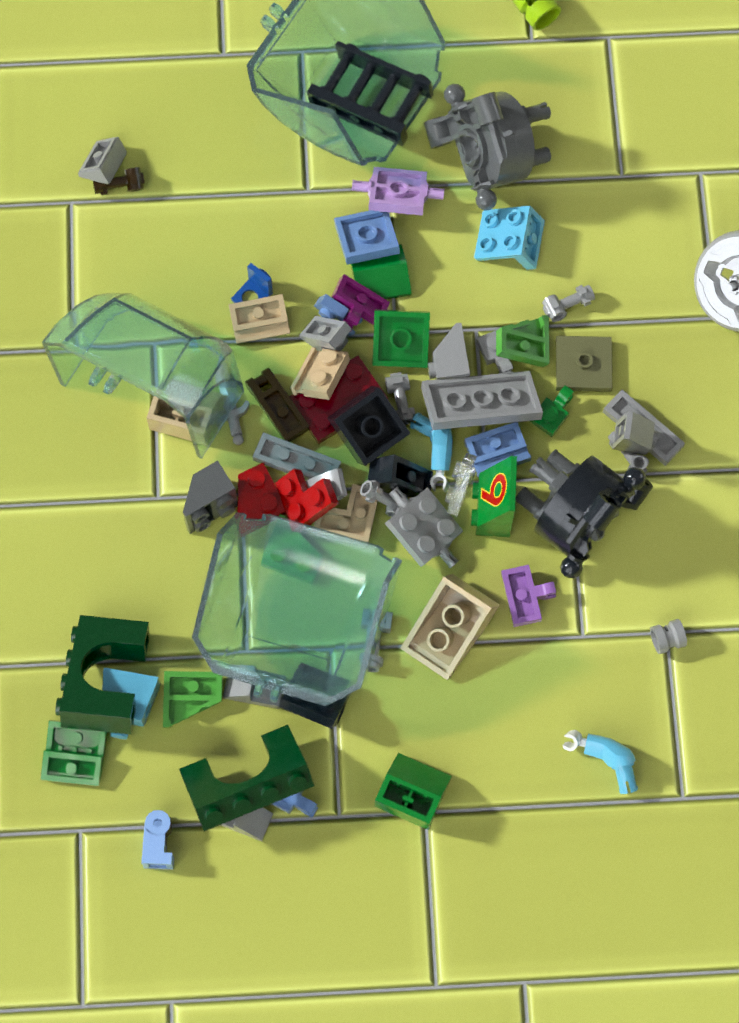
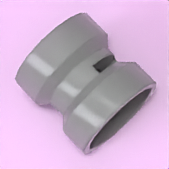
[650,619,687,654]

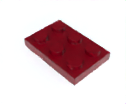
[289,355,388,445]

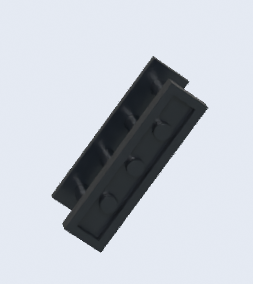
[307,41,434,146]

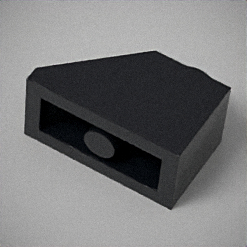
[368,454,433,497]

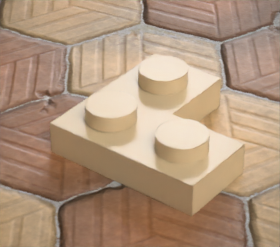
[313,484,378,545]

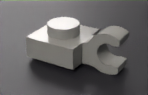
[476,330,513,374]

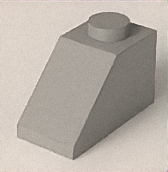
[428,323,470,380]
[612,411,658,455]

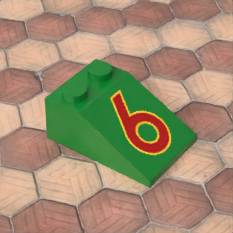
[471,456,517,537]

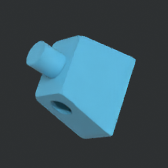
[102,667,161,740]

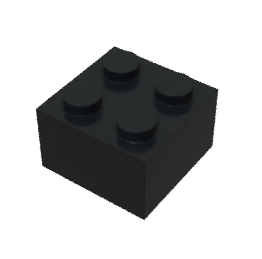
[327,386,410,466]

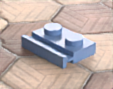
[464,422,531,478]

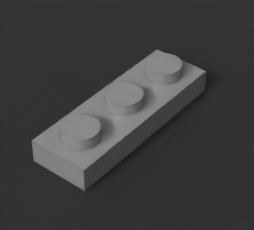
[603,390,685,466]
[253,432,341,480]

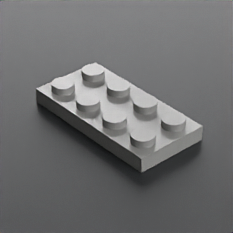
[421,371,543,430]

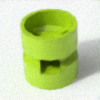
[513,0,561,31]

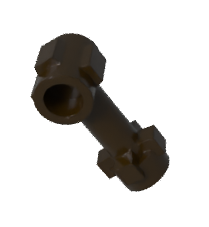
[93,167,145,196]

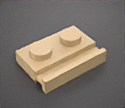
[228,294,290,344]
[290,347,350,400]

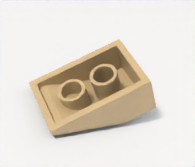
[400,574,500,680]

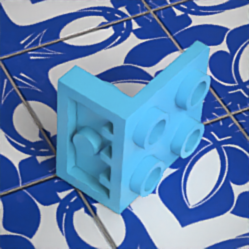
[474,206,545,270]

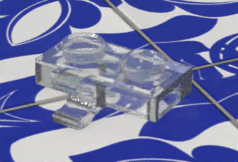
[445,453,477,516]

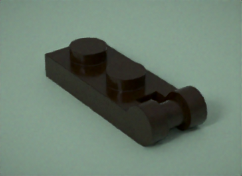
[245,368,310,442]

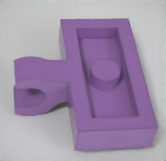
[501,565,556,627]

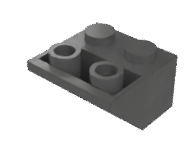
[183,460,238,534]

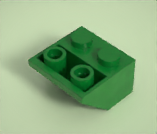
[375,753,452,830]

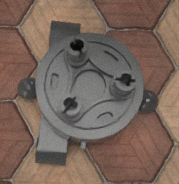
[423,84,551,211]

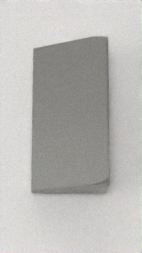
[78,137,127,184]

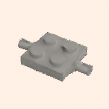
[385,487,463,569]

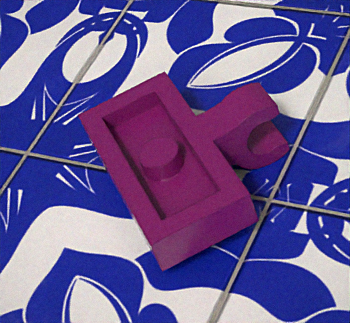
[332,274,390,332]

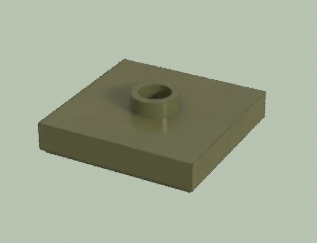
[556,336,612,392]

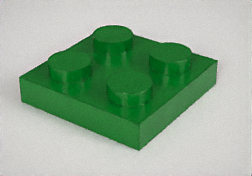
[372,309,430,368]

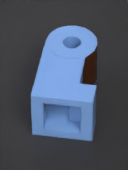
[142,810,174,870]

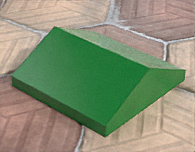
[350,244,412,300]

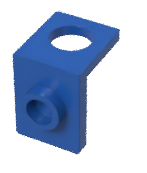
[231,263,273,303]

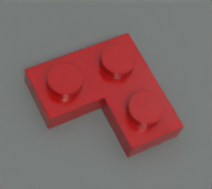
[275,468,339,532]

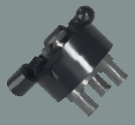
[515,449,653,578]

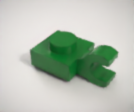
[530,385,574,437]

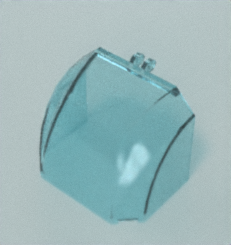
[247,0,446,166]
[42,293,245,459]
[192,513,402,706]

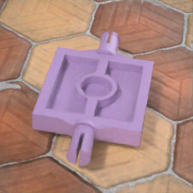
[352,167,444,215]

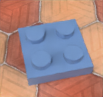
[334,210,400,265]

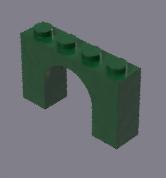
[55,615,150,734]
[179,725,315,831]

